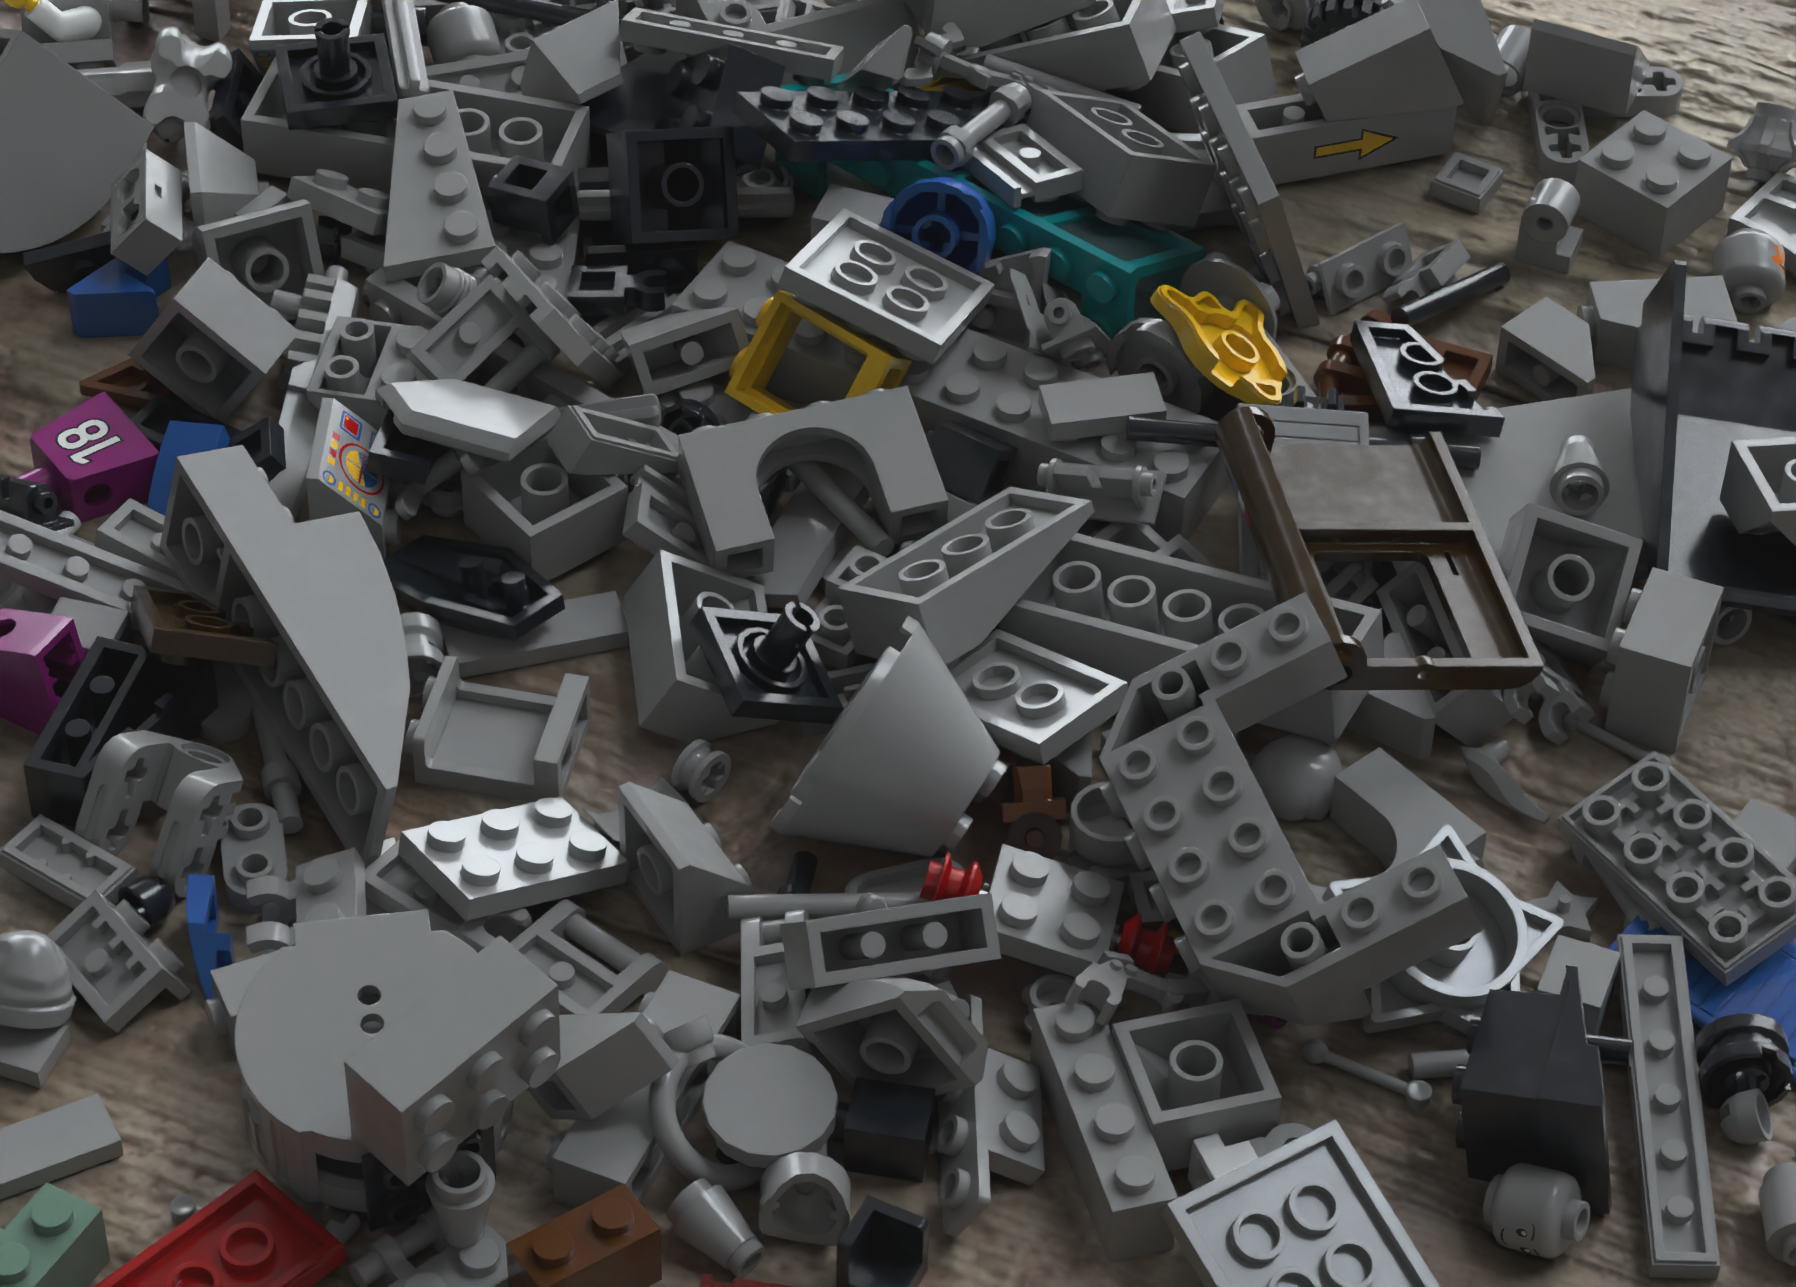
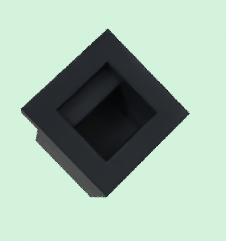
[487,155,580,246]

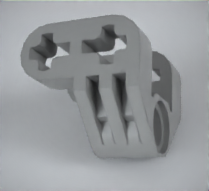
[75,730,244,897]

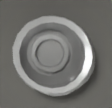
[0,930,76,1029]

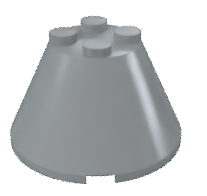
[769,615,1008,857]

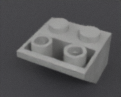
[306,316,432,431]

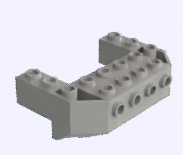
[1099,592,1483,1026]

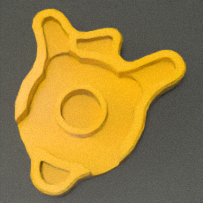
[1150,284,1287,406]

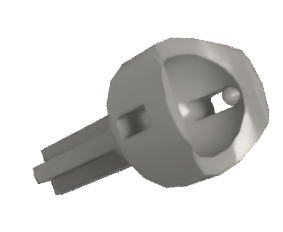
[759,1141,851,1246]

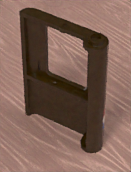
[1215,406,1544,690]

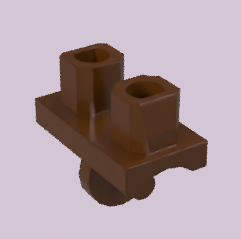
[1000,763,1067,859]

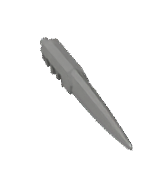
[269,265,360,522]

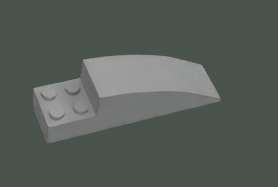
[160,445,410,869]

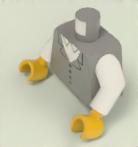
[4,0,144,43]

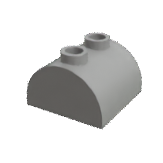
[192,199,325,321]

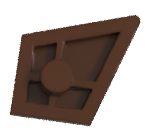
[79,358,178,408]

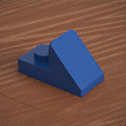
[66,257,172,338]

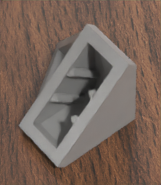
[520,0,624,104]

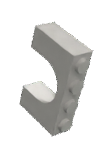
[678,385,949,578]
[1309,747,1487,904]

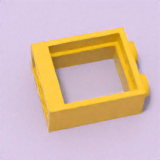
[724,290,912,414]

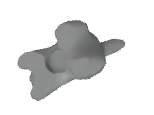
[143,26,233,143]

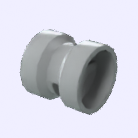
[400,612,444,698]

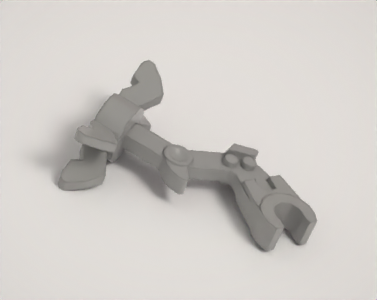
[900,22,1059,109]
[1065,950,1265,1025]

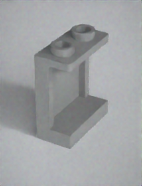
[405,656,591,802]

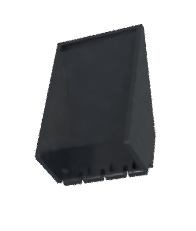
[1630,260,1796,617]

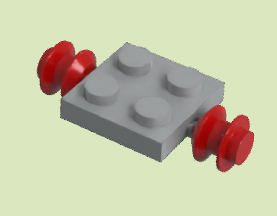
[919,844,1176,977]

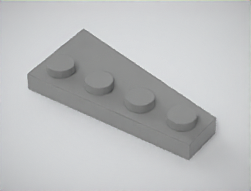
[383,90,495,283]

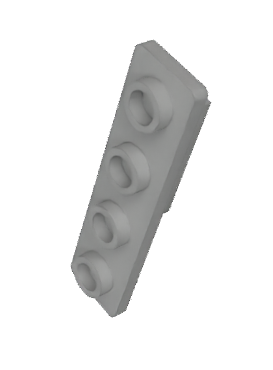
[935,994,1045,1237]

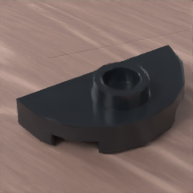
[23,231,116,294]

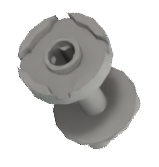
[1106,252,1280,414]

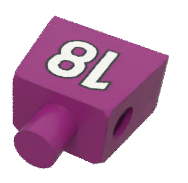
[12,391,159,523]

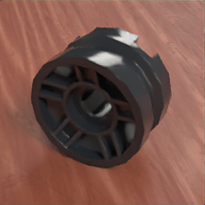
[1695,1013,1794,1109]

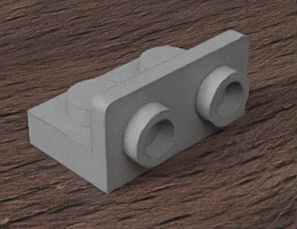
[47,889,191,1033]

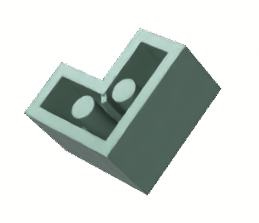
[0,1182,110,1287]

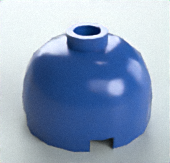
[880,177,996,275]

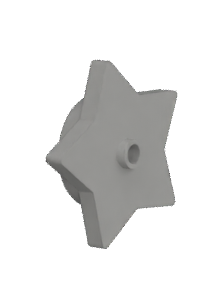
[1322,824,1564,1035]

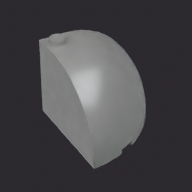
[0,28,154,253]

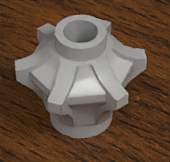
[1726,102,1796,183]

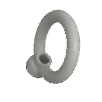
[648,1015,766,1191]

